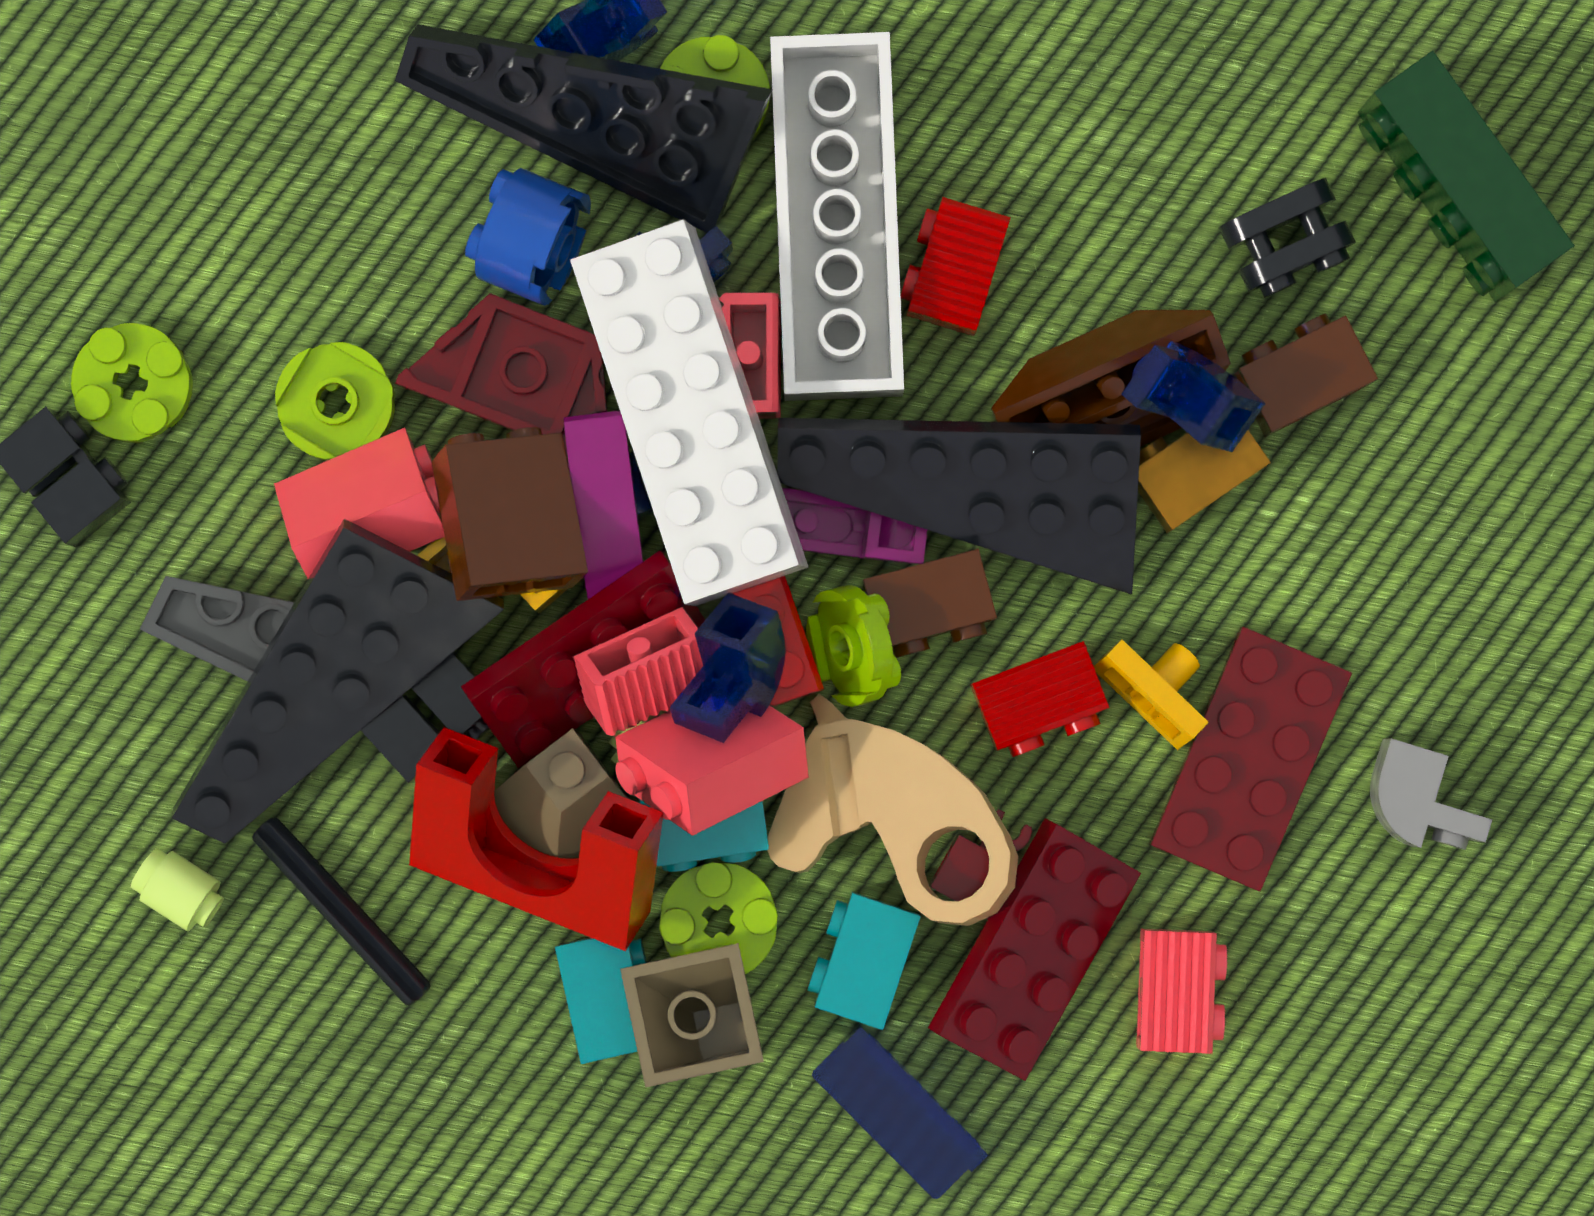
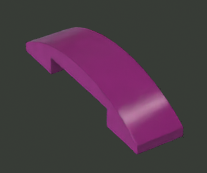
[564,410,643,599]
[782,488,927,564]

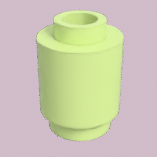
[130,848,224,931]

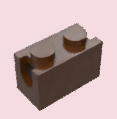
[1233,313,1378,437]
[862,549,997,658]

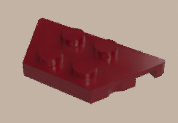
[395,293,608,452]

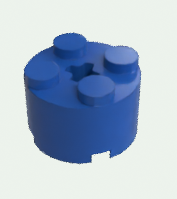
[465,168,591,306]

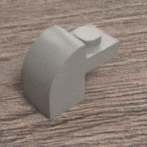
[1370,738,1492,850]

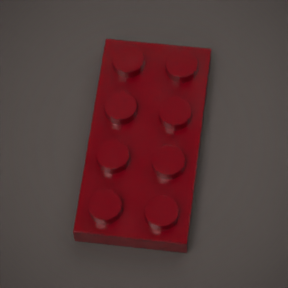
[461,550,714,768]
[1149,627,1352,892]
[928,818,1141,1081]

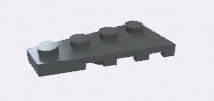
[140,576,295,681]

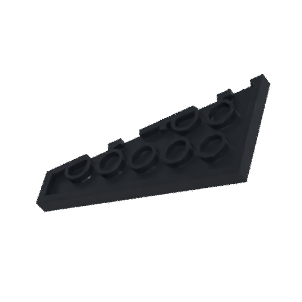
[395,24,773,235]
[778,418,1141,594]
[172,519,504,844]

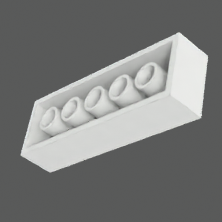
[770,32,904,401]
[570,219,808,606]

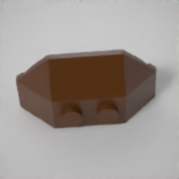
[991,310,1231,447]

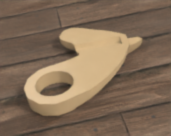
[767,694,1018,926]

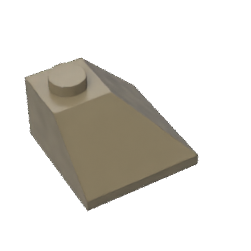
[494,728,630,859]
[620,943,764,1088]

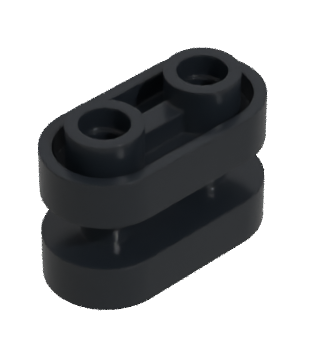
[1219,178,1356,298]

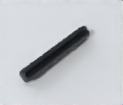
[252,818,431,1006]

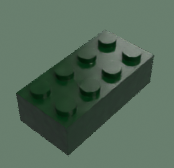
[1357,50,1575,302]

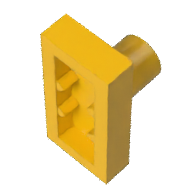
[1094,640,1208,750]

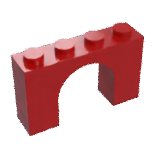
[409,727,664,951]

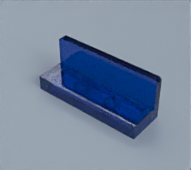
[812,1024,988,1199]

